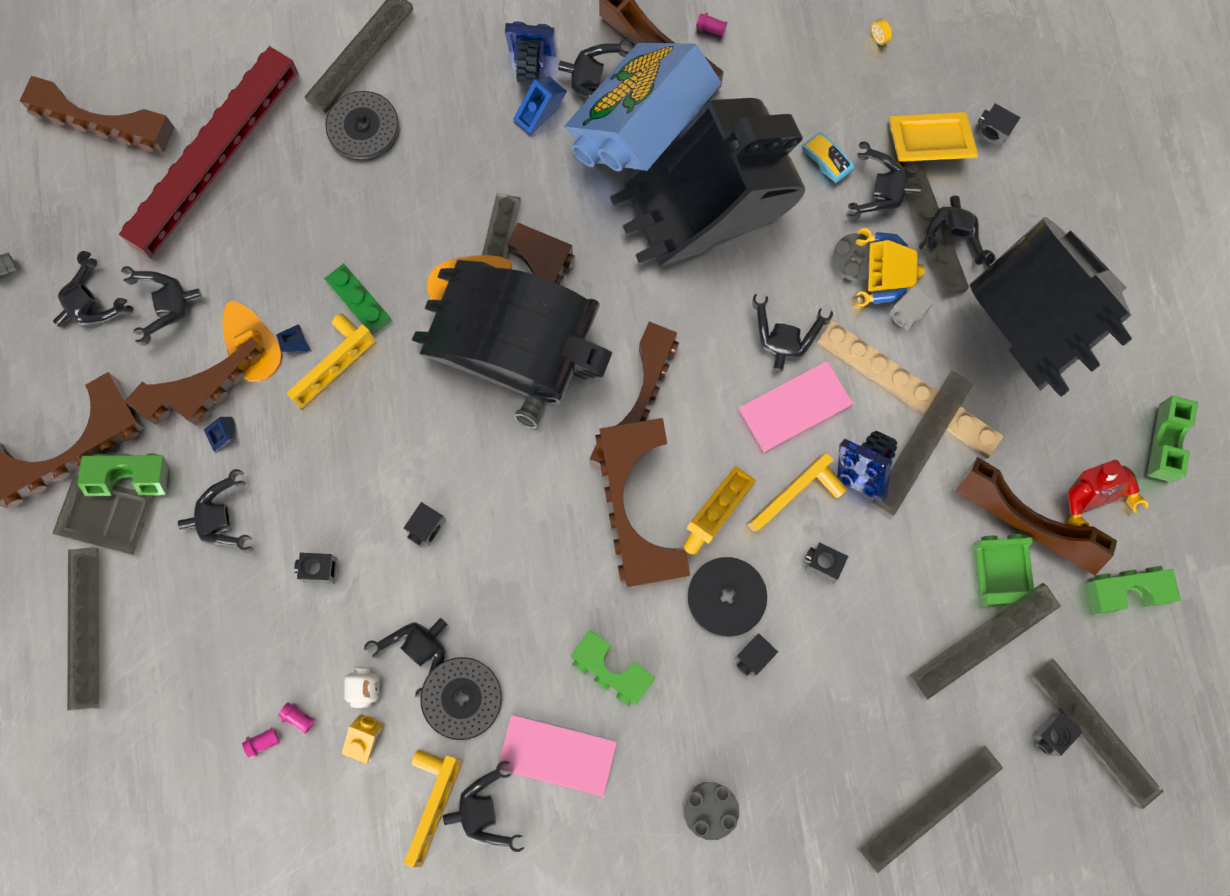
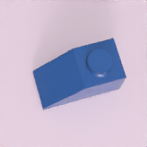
[513,76,567,134]

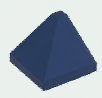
[276,324,311,352]
[204,417,234,452]

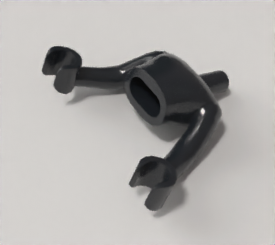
[558,39,632,99]
[846,141,922,221]
[919,195,996,267]
[53,251,133,327]
[121,266,202,346]
[752,294,833,372]
[178,469,254,553]
[364,618,448,697]
[443,761,525,852]

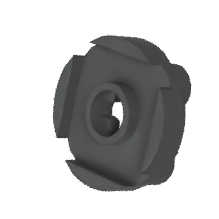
[832,233,874,283]

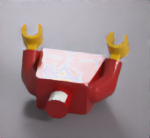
[1067,459,1148,526]

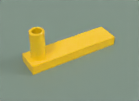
[286,314,376,409]
[746,452,848,532]
[684,465,757,555]
[404,749,464,868]

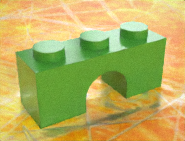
[1147,395,1198,483]
[77,453,169,496]
[1086,566,1181,615]
[571,629,656,706]

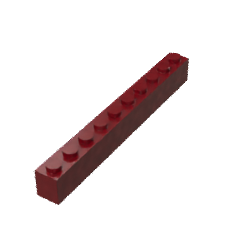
[119,46,298,259]

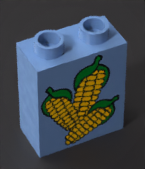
[564,43,722,171]

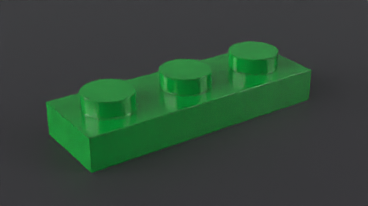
[324,263,391,335]

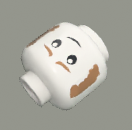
[344,667,380,708]

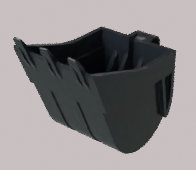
[610,98,805,266]
[970,217,1132,397]
[412,260,612,405]

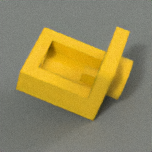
[342,714,384,764]

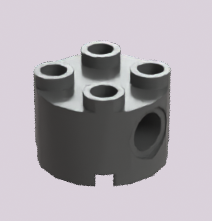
[682,782,739,840]

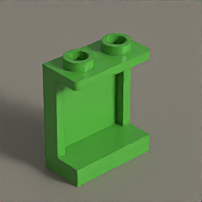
[973,534,1041,607]

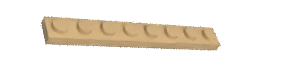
[817,321,1004,458]

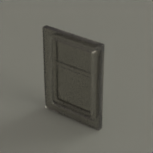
[52,474,154,555]

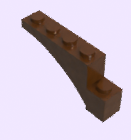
[125,337,265,425]

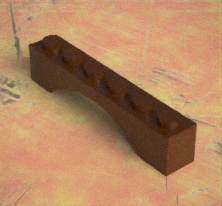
[599,0,724,101]
[20,76,175,153]
[590,321,680,469]
[956,457,1117,576]

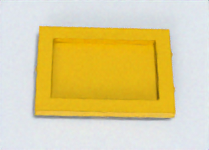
[889,112,978,162]

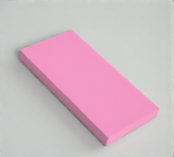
[738,361,853,453]
[499,715,617,796]

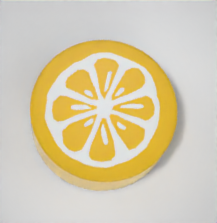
[871,19,892,45]

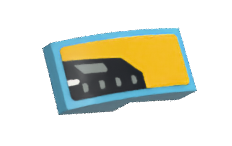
[802,132,855,183]

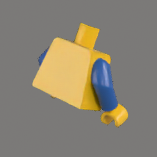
[853,228,925,307]

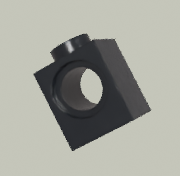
[977,103,1021,148]
[404,502,446,546]
[804,542,849,583]
[294,552,337,584]
[734,633,778,677]
[1032,712,1083,756]

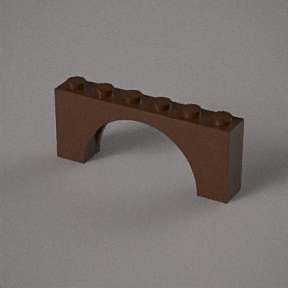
[507,223,575,286]
[0,372,145,509]
[595,418,690,587]

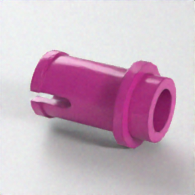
[696,13,728,37]
[278,702,315,734]
[242,727,280,757]

